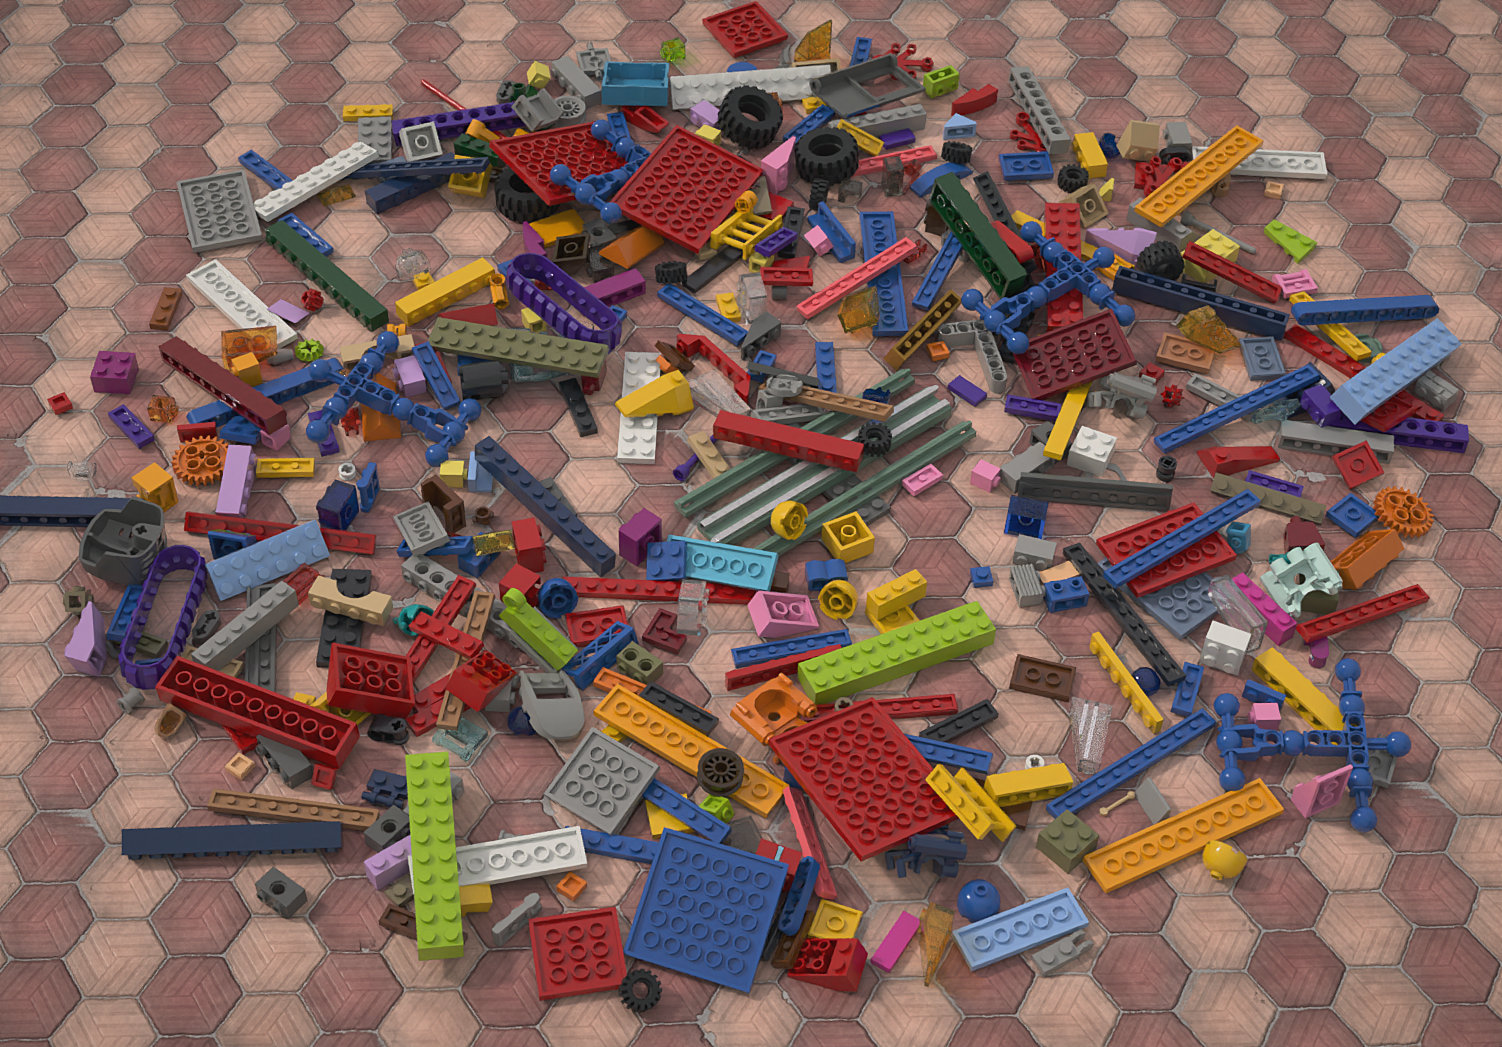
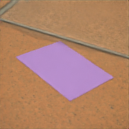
[267,299,309,323]

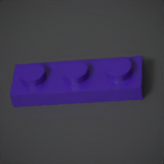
[754,227,798,258]
[1004,394,1062,421]
[108,404,155,449]
[307,410,340,457]
[1245,470,1304,497]

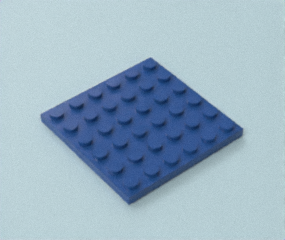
[623,827,790,994]

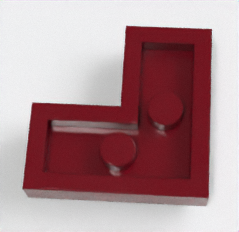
[642,608,687,654]

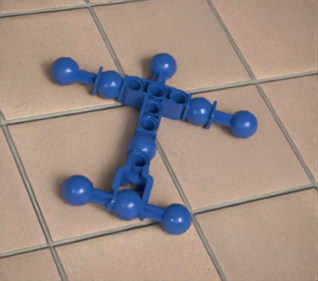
[550,119,652,224]
[961,221,1135,354]
[306,331,482,468]
[1214,658,1412,833]

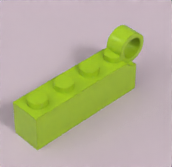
[499,588,578,671]

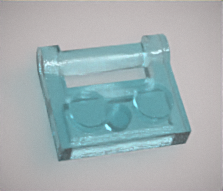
[1252,399,1300,424]
[432,717,488,761]

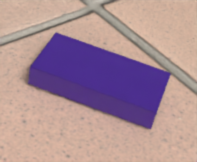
[879,128,916,150]
[947,375,987,407]

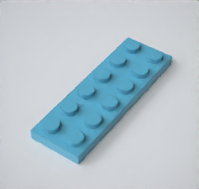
[667,535,779,592]

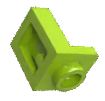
[699,794,735,824]

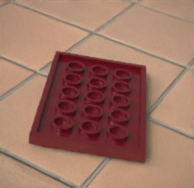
[1012,309,1137,400]

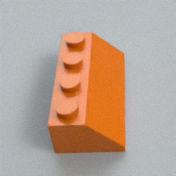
[1330,529,1405,590]

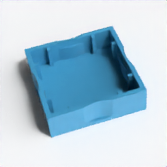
[602,62,669,106]

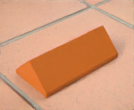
[599,225,664,269]
[361,373,401,442]

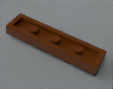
[379,903,468,946]

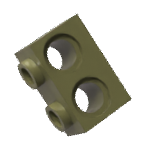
[616,641,663,685]

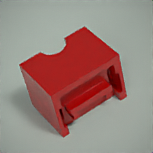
[499,564,541,608]

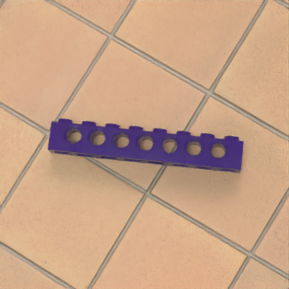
[392,102,527,146]
[1316,411,1469,453]

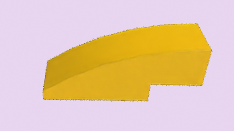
[459,884,493,917]

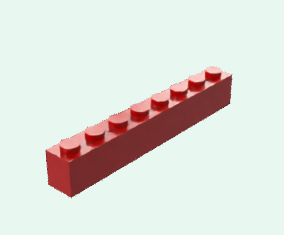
[713,410,864,473]

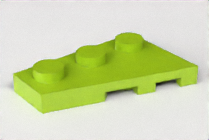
[1264,219,1317,264]

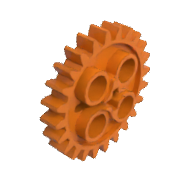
[171,435,229,487]
[1373,486,1434,538]

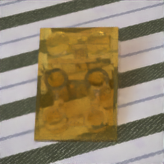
[794,19,832,62]
[1176,305,1241,354]

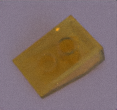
[837,286,880,334]
[917,902,955,987]

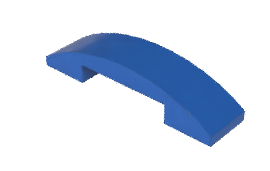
[910,162,973,198]

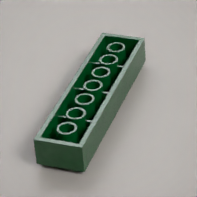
[929,172,1027,300]

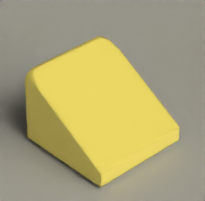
[1099,178,1115,202]

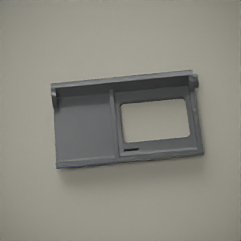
[810,53,926,118]

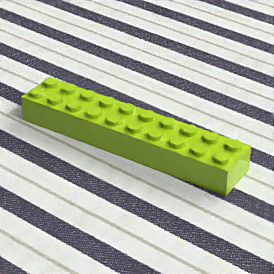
[797,601,996,704]
[405,751,464,961]

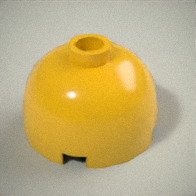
[771,500,808,540]
[818,580,858,620]
[1202,840,1248,880]

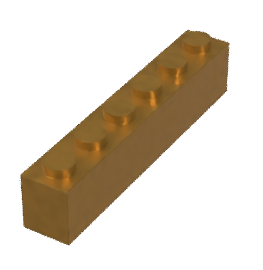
[883,289,962,371]

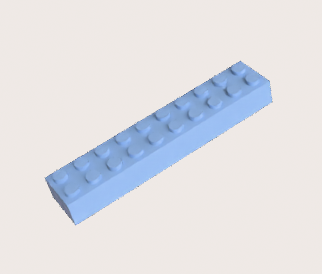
[1330,318,1462,425]

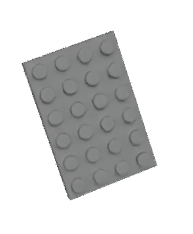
[176,169,263,253]

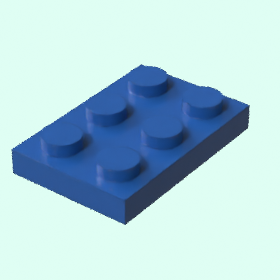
[998,151,1054,181]

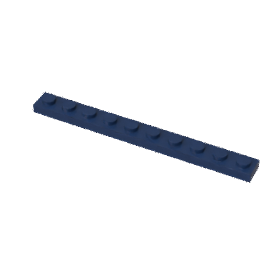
[339,157,490,181]

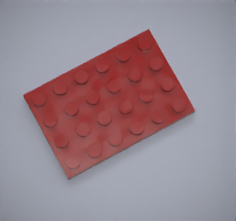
[1096,502,1237,598]

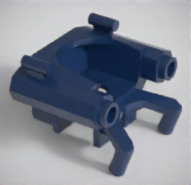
[885,824,967,878]

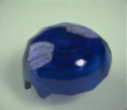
[1098,133,1120,159]
[862,387,892,404]
[1131,667,1161,697]
[507,705,536,736]

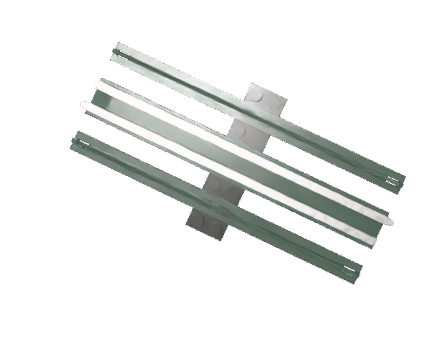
[674,368,977,556]

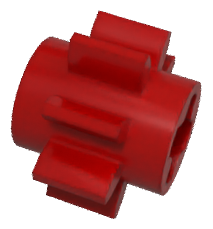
[301,288,324,312]
[1161,384,1185,407]

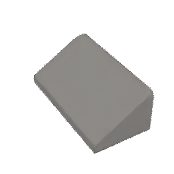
[1135,777,1171,825]

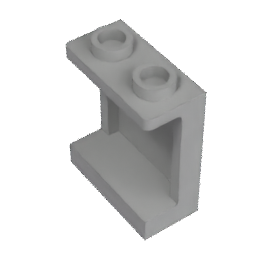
[511,88,564,132]

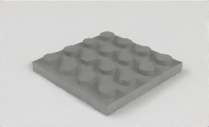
[544,727,661,836]

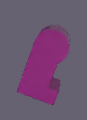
[1303,636,1329,668]

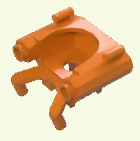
[730,673,817,764]

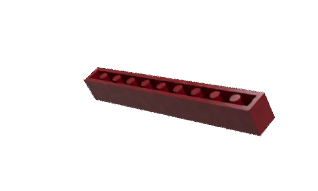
[158,336,288,435]

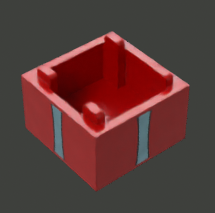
[756,838,802,893]

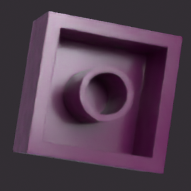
[90,351,139,394]
[618,508,662,567]

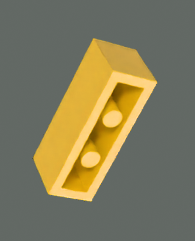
[1071,132,1108,179]
[866,569,927,621]

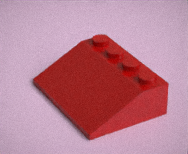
[326,643,415,719]

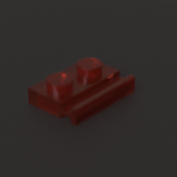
[283,563,325,605]

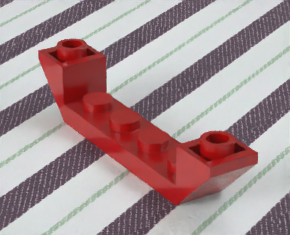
[676,334,751,408]

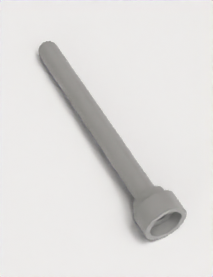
[1180,211,1256,254]

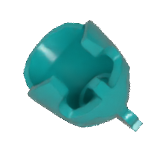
[392,604,434,637]

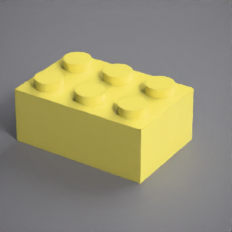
[1181,229,1240,283]

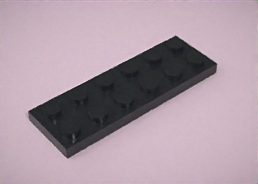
[316,569,372,667]

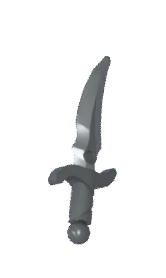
[774,44,790,69]

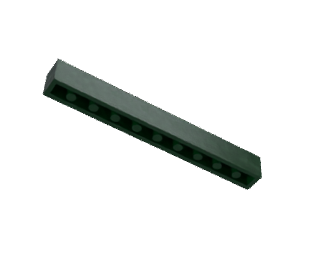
[265,220,389,332]

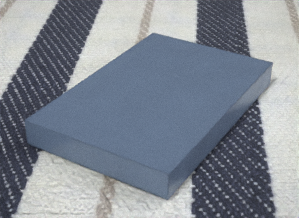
[1238,337,1286,381]

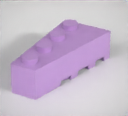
[216,445,257,518]

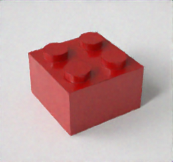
[511,517,547,573]

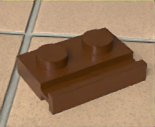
[655,340,695,371]

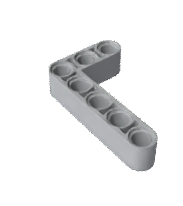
[937,320,1007,394]

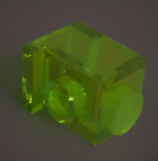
[660,37,685,62]

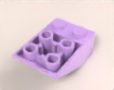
[64,601,107,677]

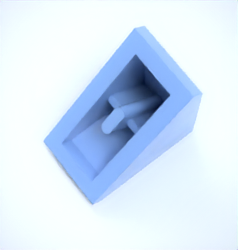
[943,113,977,140]

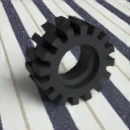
[941,141,972,164]
[1057,164,1089,194]
[809,178,829,210]
[655,261,688,284]
[858,422,892,457]
[619,969,662,1013]

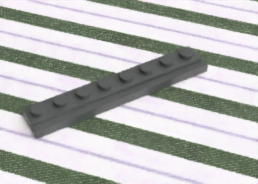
[1018,472,1173,511]
[245,583,277,692]

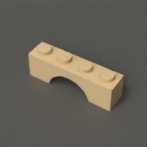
[340,334,414,374]
[308,576,393,626]

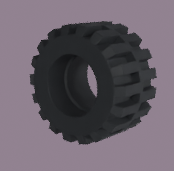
[1136,241,1185,281]

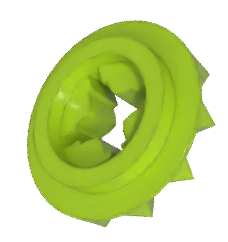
[295,338,324,362]

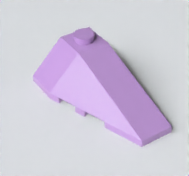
[1085,228,1157,269]

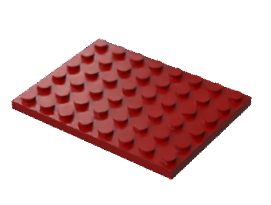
[489,121,628,206]
[610,125,764,254]
[768,697,959,862]

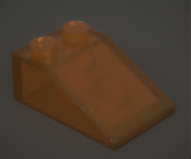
[221,325,278,372]

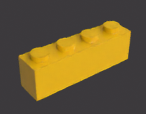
[983,763,1073,807]

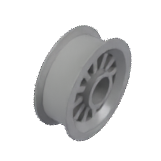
[554,95,586,128]

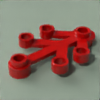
[872,43,934,80]
[1010,112,1049,154]
[1142,156,1182,197]

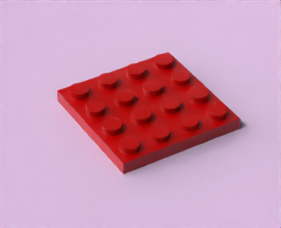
[702,1,788,58]
[528,907,627,1001]

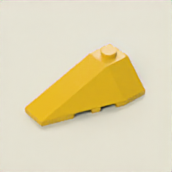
[615,370,694,417]

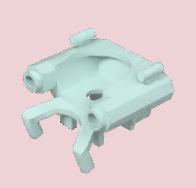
[1259,543,1343,619]

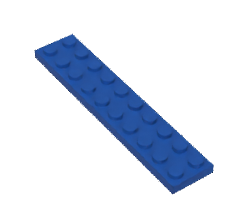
[859,211,908,336]

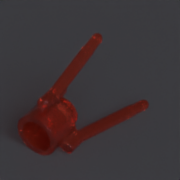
[884,159,921,195]

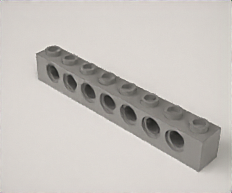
[1008,66,1071,155]
[401,555,523,651]

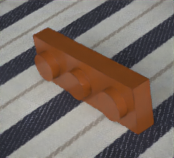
[149,287,183,331]

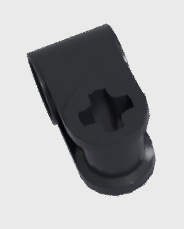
[367,714,410,745]

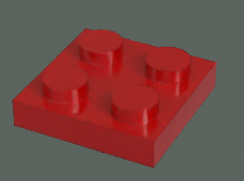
[1332,440,1385,490]

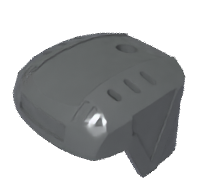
[79,496,167,585]

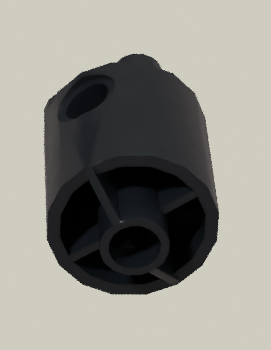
[458,360,509,400]

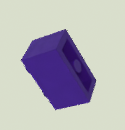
[1300,384,1342,428]

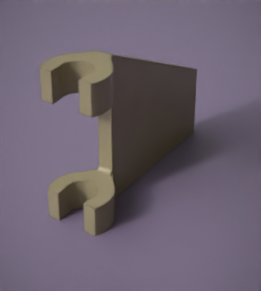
[749,175,772,216]

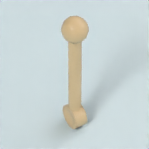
[1099,791,1135,817]

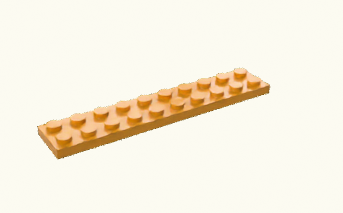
[1134,125,1264,228]
[593,684,789,818]
[1082,778,1284,894]

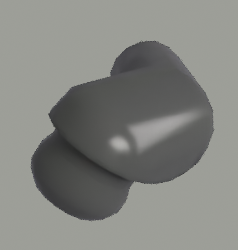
[106,640,120,659]

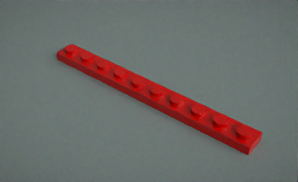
[1284,324,1444,421]
[184,511,377,554]
[563,576,758,605]

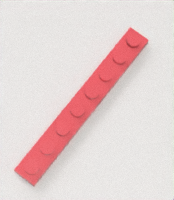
[796,237,918,320]

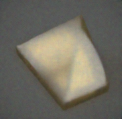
[318,185,356,207]
[473,530,515,556]

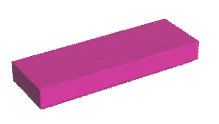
[870,911,922,973]

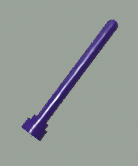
[673,435,718,481]

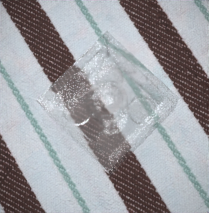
[736,272,767,325]
[677,579,710,636]

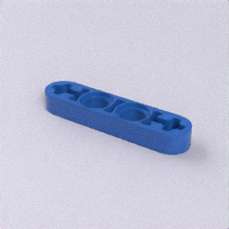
[778,856,820,936]

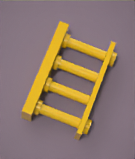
[710,207,783,260]
[925,764,1016,842]

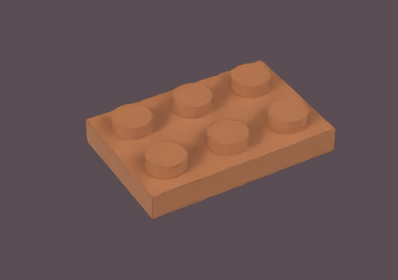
[1156,332,1217,374]

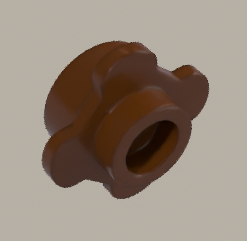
[472,506,494,526]

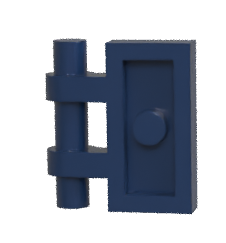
[361,769,408,809]

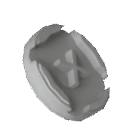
[766,374,803,397]

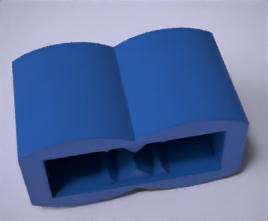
[805,559,848,591]

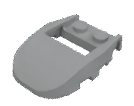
[516,670,584,740]

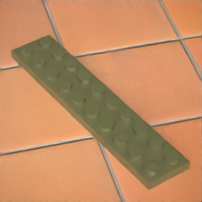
[428,317,609,378]

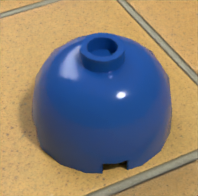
[537,578,578,618]
[957,879,1001,923]

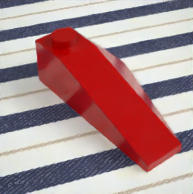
[1197,446,1280,479]

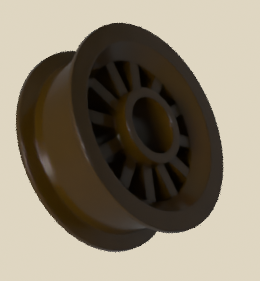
[697,748,744,796]

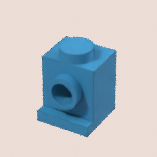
[1226,521,1251,553]

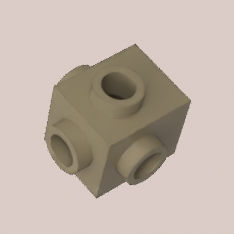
[63,586,94,615]

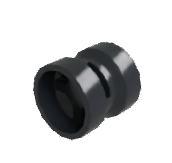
[1156,456,1177,482]

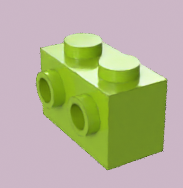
[923,65,960,99]

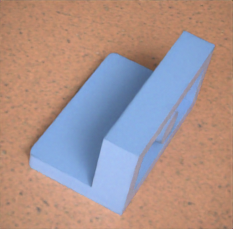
[468,451,493,492]

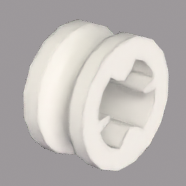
[338,463,356,481]
[1025,755,1044,769]

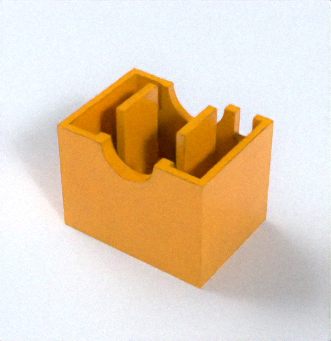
[131,462,179,512]

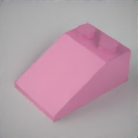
[761,136,796,195]
[747,591,819,638]
[1291,764,1353,819]

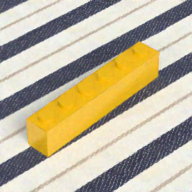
[395,257,495,327]
[1251,647,1358,745]

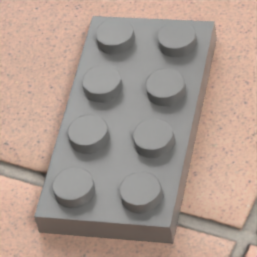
[358,116,392,164]
[393,501,450,557]

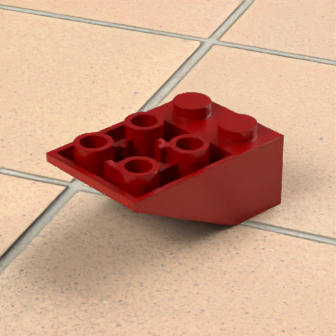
[445,650,517,712]
[787,938,868,991]

